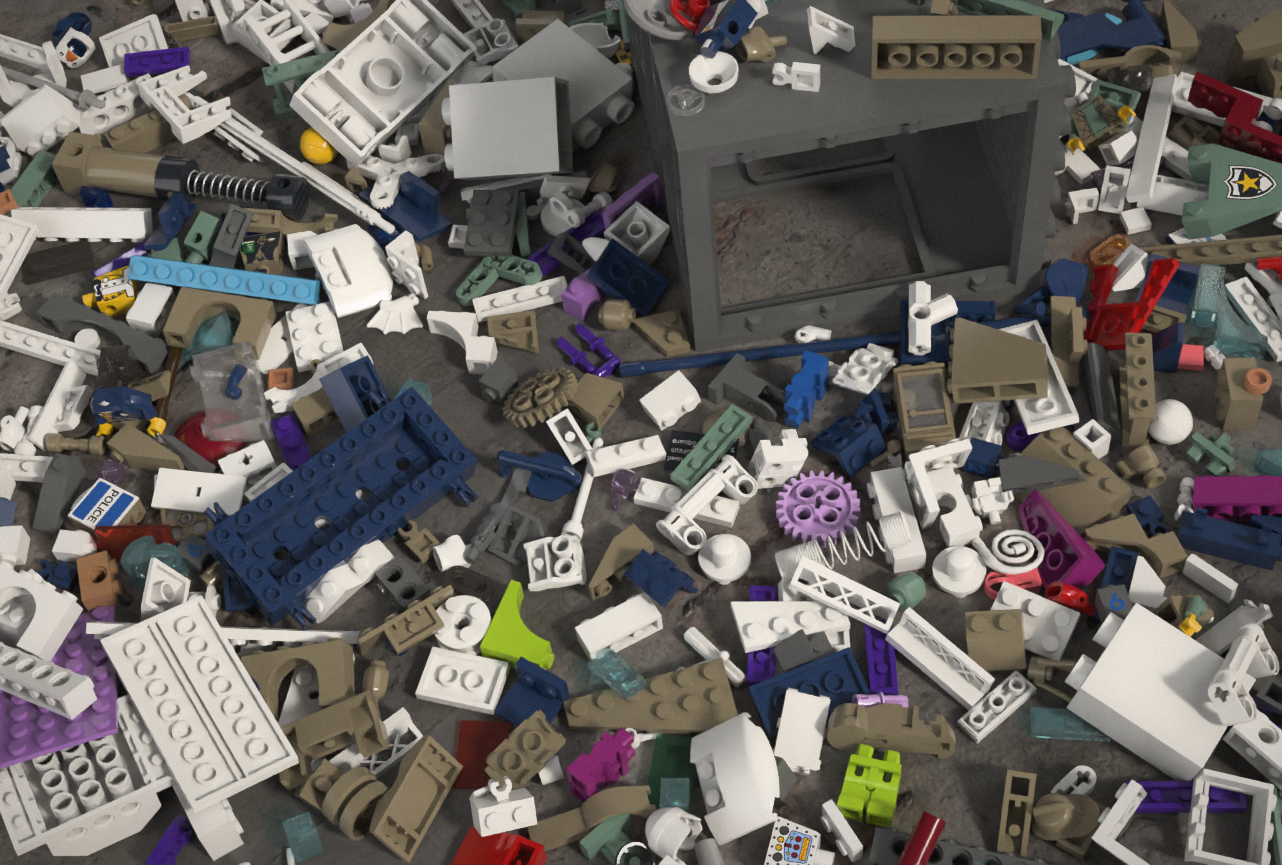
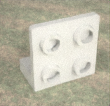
[385,231,428,300]

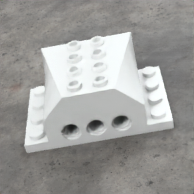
[0,695,177,856]

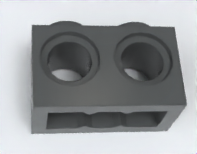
[375,555,431,615]

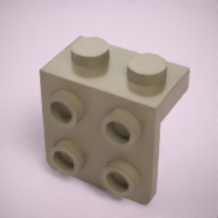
[515,10,565,44]

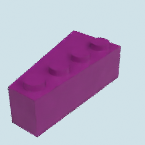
[1193,475,1282,525]

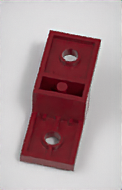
[1187,72,1282,164]

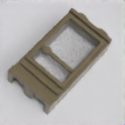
[893,362,956,461]

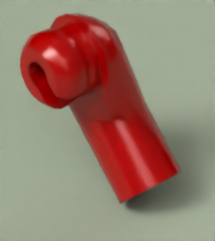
[1257,256,1282,281]

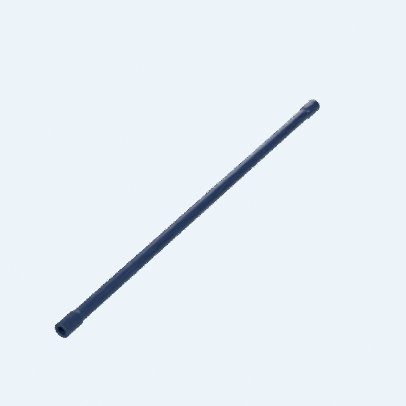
[620,308,1086,378]

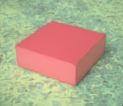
[1177,344,1204,371]

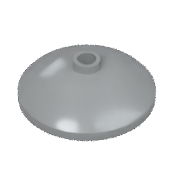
[623,0,694,40]

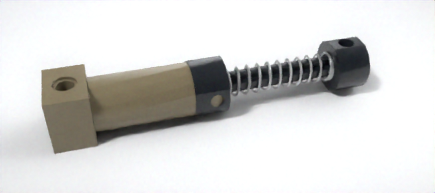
[51,131,310,220]

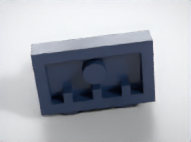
[495,657,570,727]

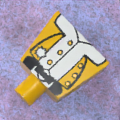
[82,265,138,317]

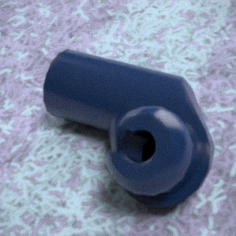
[225,363,248,400]

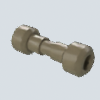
[45,433,108,456]

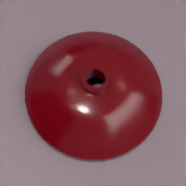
[173,409,246,470]

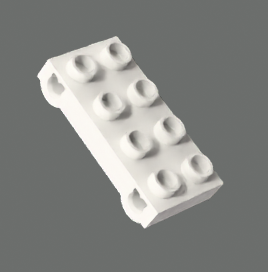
[289,0,478,168]

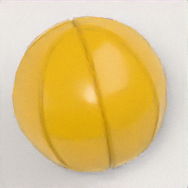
[300,127,338,165]

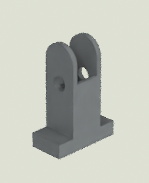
[708,353,785,421]

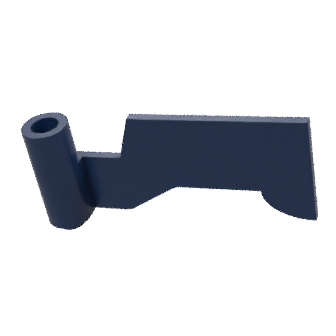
[1057,0,1168,61]

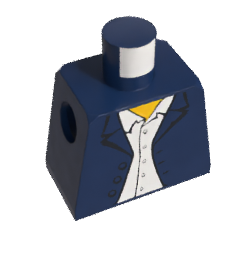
[695,0,758,59]

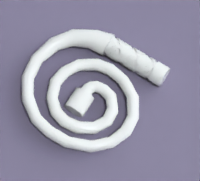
[972,529,1045,575]

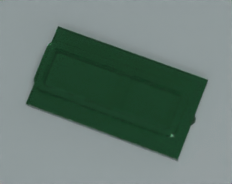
[647,733,696,813]

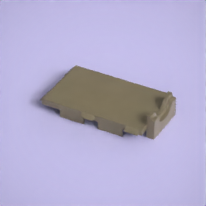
[485,710,566,791]

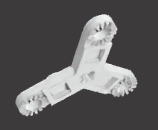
[346,153,446,209]

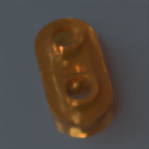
[1089,234,1131,269]

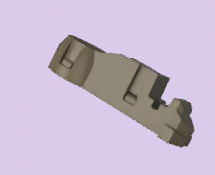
[827,703,956,759]

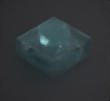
[660,778,690,809]

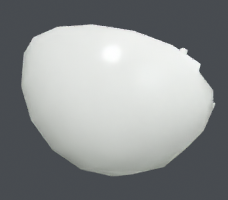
[570,23,621,59]

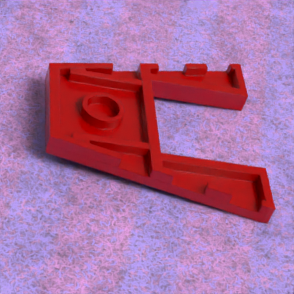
[1084,258,1180,351]

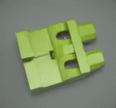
[837,744,902,827]

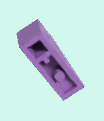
[561,268,607,321]

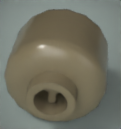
[599,299,636,331]

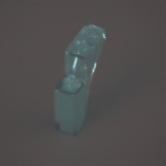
[1190,263,1268,360]

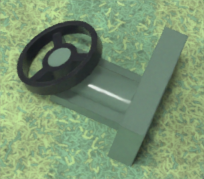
[579,813,655,865]

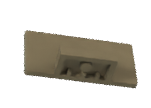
[357,585,454,656]

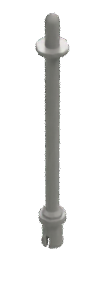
[1,66,106,109]

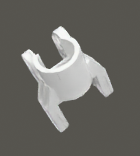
[0,40,67,108]

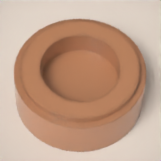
[1243,368,1272,394]

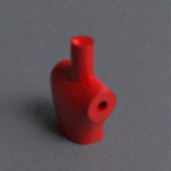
[1045,581,1096,616]

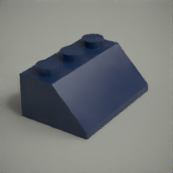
[319,355,389,433]

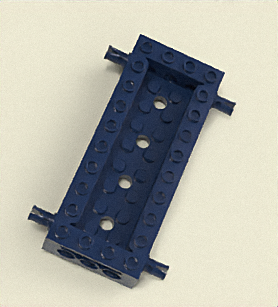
[204,386,479,630]

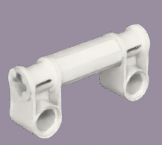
[656,455,758,556]
[1208,623,1279,726]

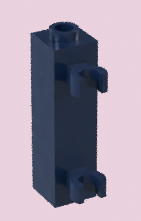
[1177,507,1282,571]

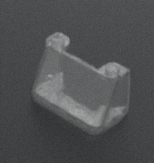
[190,341,275,442]

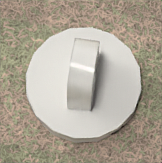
[540,192,584,237]

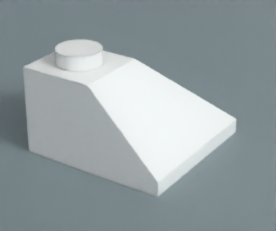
[141,557,191,622]

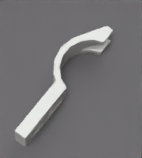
[264,343,373,413]

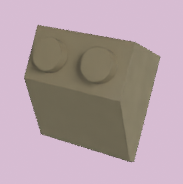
[965,609,1027,672]

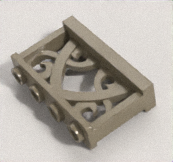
[1118,333,1156,452]

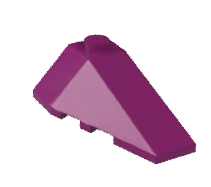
[1018,489,1105,590]

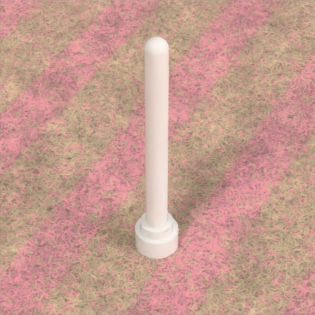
[561,438,603,541]

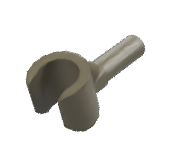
[870,440,903,467]

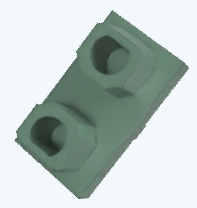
[1186,431,1236,477]

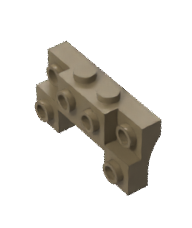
[279,690,390,790]

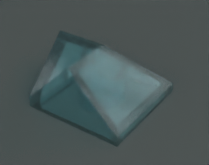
[181,311,236,362]

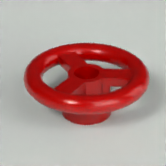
[669,0,710,32]

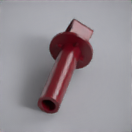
[896,811,946,865]

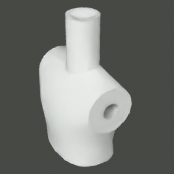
[0,406,29,453]
[433,535,471,572]

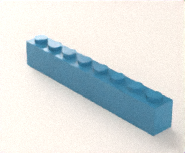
[128,255,322,305]

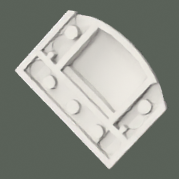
[303,224,393,318]
[690,712,780,845]

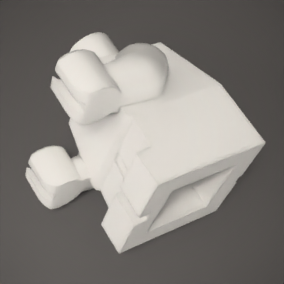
[971,477,1014,525]

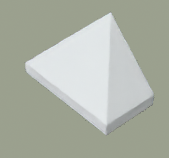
[1111,244,1148,292]

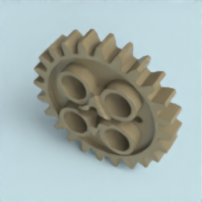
[502,367,579,428]

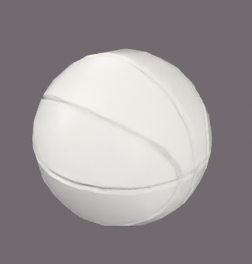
[1148,399,1193,445]

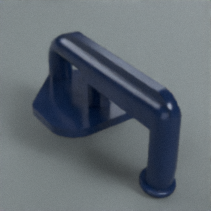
[1013,258,1088,316]
[497,450,582,502]

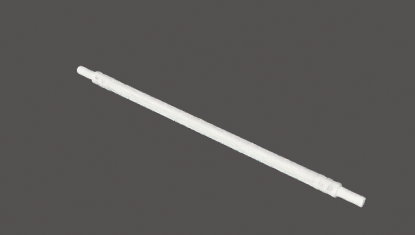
[184,92,395,234]

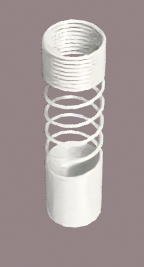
[775,511,912,581]

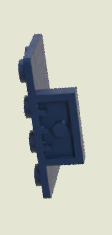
[358,171,453,242]

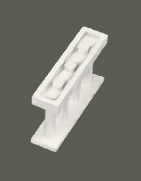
[243,0,331,94]

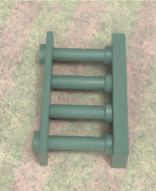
[262,48,345,120]

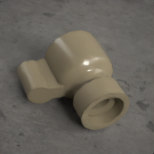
[1116,445,1167,488]

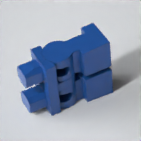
[784,350,829,429]

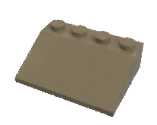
[998,426,1131,538]

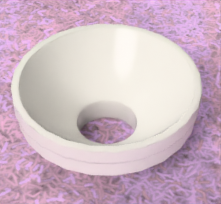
[689,51,739,94]

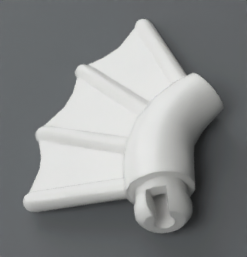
[367,293,423,335]

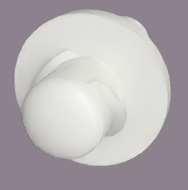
[698,534,751,585]
[932,546,986,598]

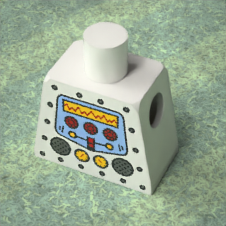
[764,816,835,865]

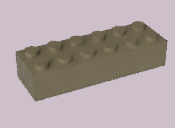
[871,15,1042,79]

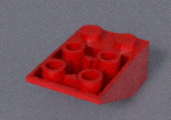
[451,826,547,865]

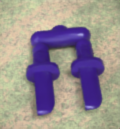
[556,323,621,378]

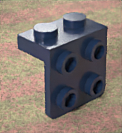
[1135,254,1200,314]
[811,415,887,478]
[624,549,699,608]

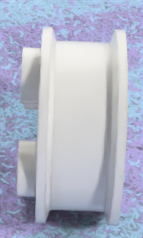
[434,595,492,656]

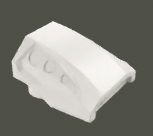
[463,19,518,65]
[524,535,587,591]

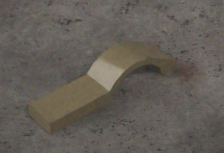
[1078,45,1182,81]
[244,208,338,240]
[528,785,657,852]

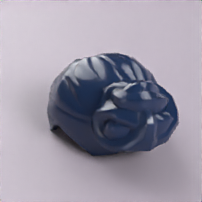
[52,12,92,43]

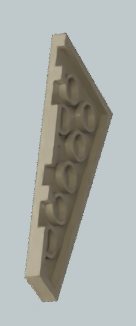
[564,658,738,734]

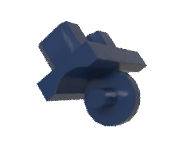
[854,387,899,437]

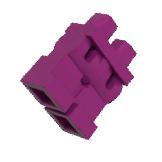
[566,727,635,803]

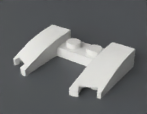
[138,65,231,144]

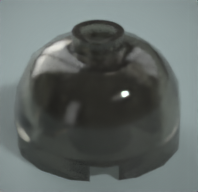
[1106,66,1153,97]

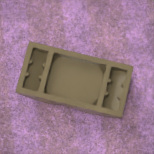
[369,734,463,863]

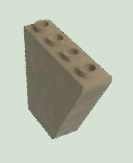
[947,318,1048,404]

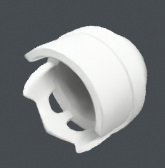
[645,807,702,860]

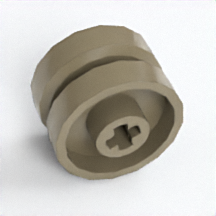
[322,766,390,841]

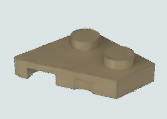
[634,309,691,357]
[487,310,540,353]

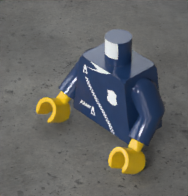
[90,386,166,440]

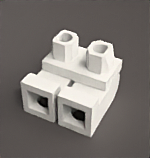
[747,429,808,489]

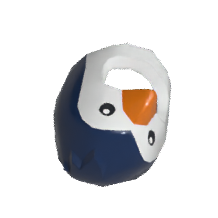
[54,26,96,69]

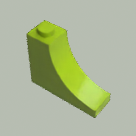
[480,580,554,670]

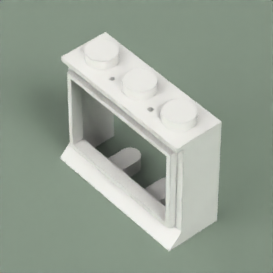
[1184,769,1277,865]

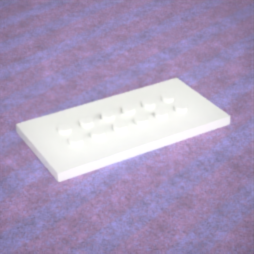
[100,595,299,814]

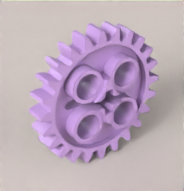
[776,470,860,548]

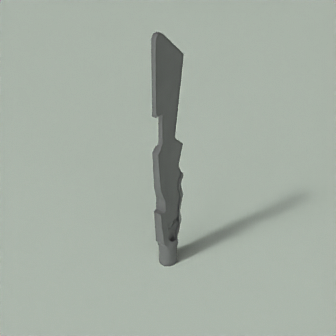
[464,468,532,564]

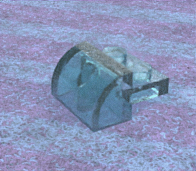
[120,536,189,588]

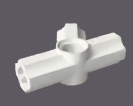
[908,281,958,356]

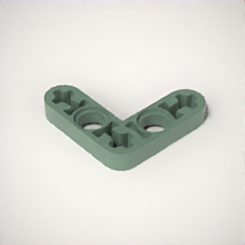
[456,255,543,306]

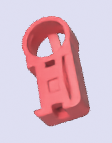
[984,568,1042,600]

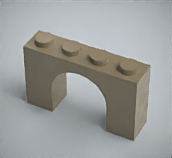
[163,287,276,360]
[241,637,355,722]

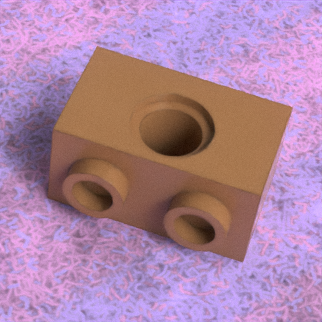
[76,550,123,612]

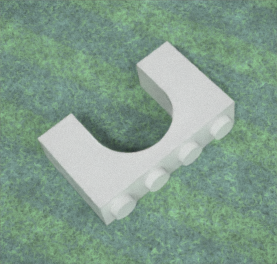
[0,560,83,662]

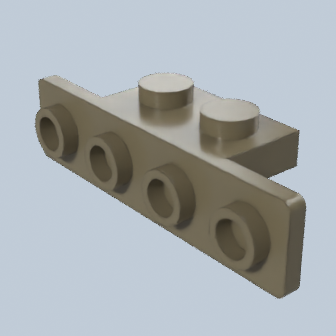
[1050,296,1087,388]

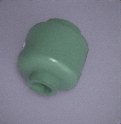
[886,572,926,611]

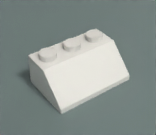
[0,84,80,158]

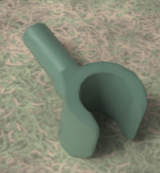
[585,422,602,444]

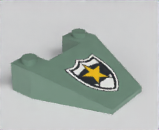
[1182,143,1282,240]

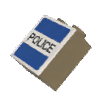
[68,478,146,550]

